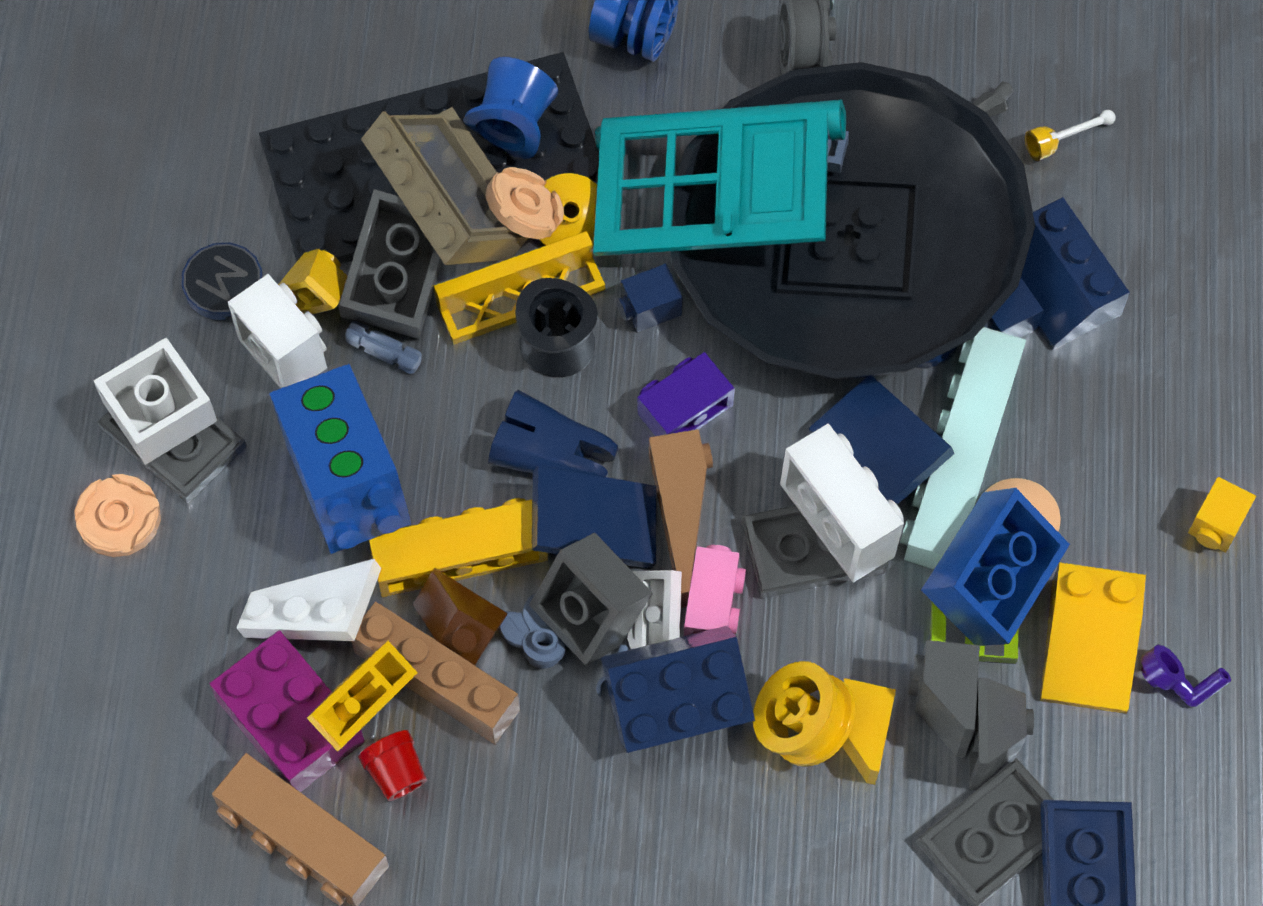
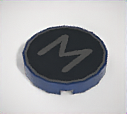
[182,242,263,320]

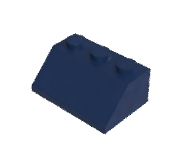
[1020,197,1130,350]

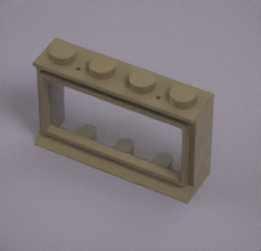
[361,107,529,265]

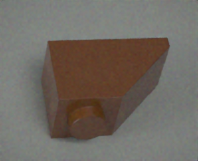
[413,568,508,665]

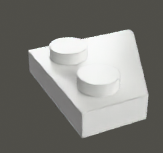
[627,570,682,649]

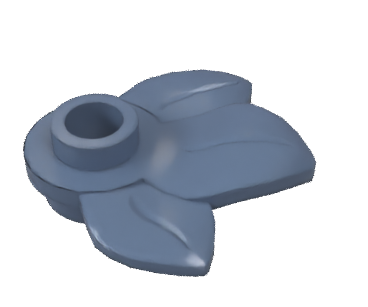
[499,593,568,669]

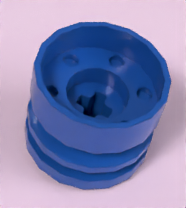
[588,0,679,62]

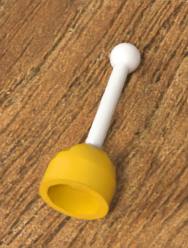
[1024,110,1116,161]

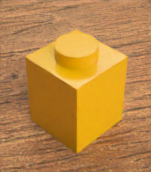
[1188,477,1256,553]

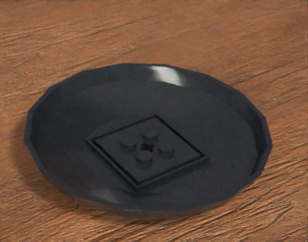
[671,62,1035,380]

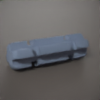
[345,321,422,374]

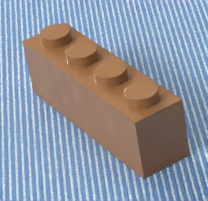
[351,601,520,745]
[212,753,389,906]

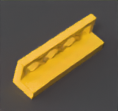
[434,231,605,345]

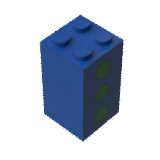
[269,364,412,554]

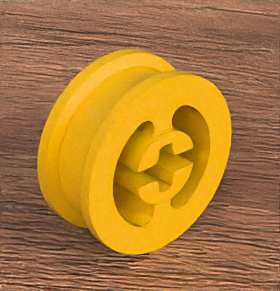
[753,661,855,767]

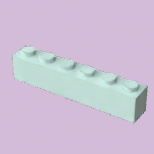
[900,327,1026,569]

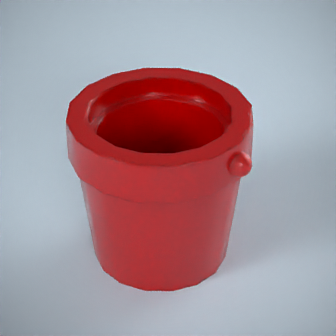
[358,730,427,801]

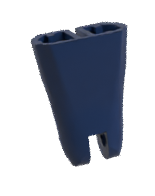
[488,390,618,477]

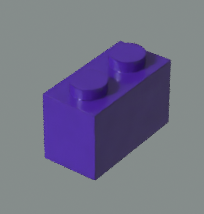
[637,352,735,436]

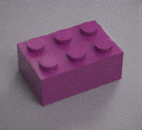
[209,630,365,792]

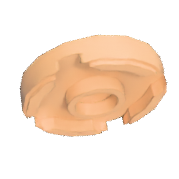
[485,167,564,239]
[74,474,161,557]

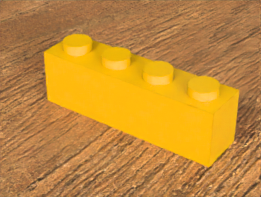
[369,498,548,598]

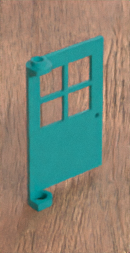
[593,100,846,256]

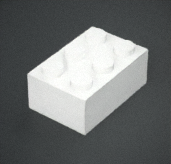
[780,423,904,583]

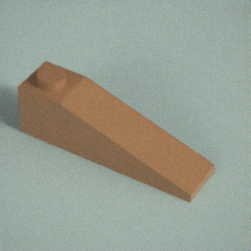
[648,429,713,608]

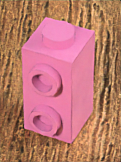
[684,545,746,636]

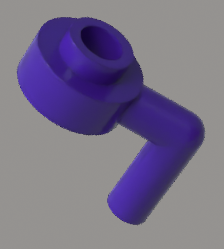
[1141,644,1231,707]

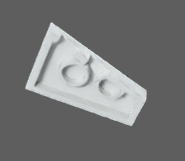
[237,559,382,641]

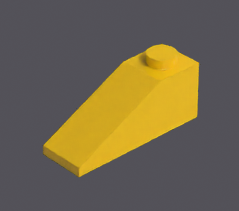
[307,641,418,752]

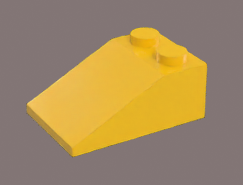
[1040,562,1146,714]

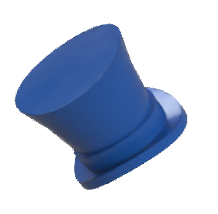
[463,57,558,159]

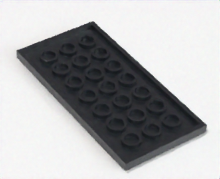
[259,52,599,264]

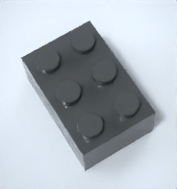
[339,189,442,339]

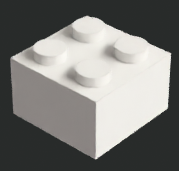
[228,274,327,389]
[93,337,217,465]

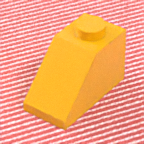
[278,249,348,314]
[842,678,896,785]

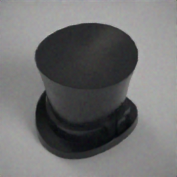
[515,278,598,377]

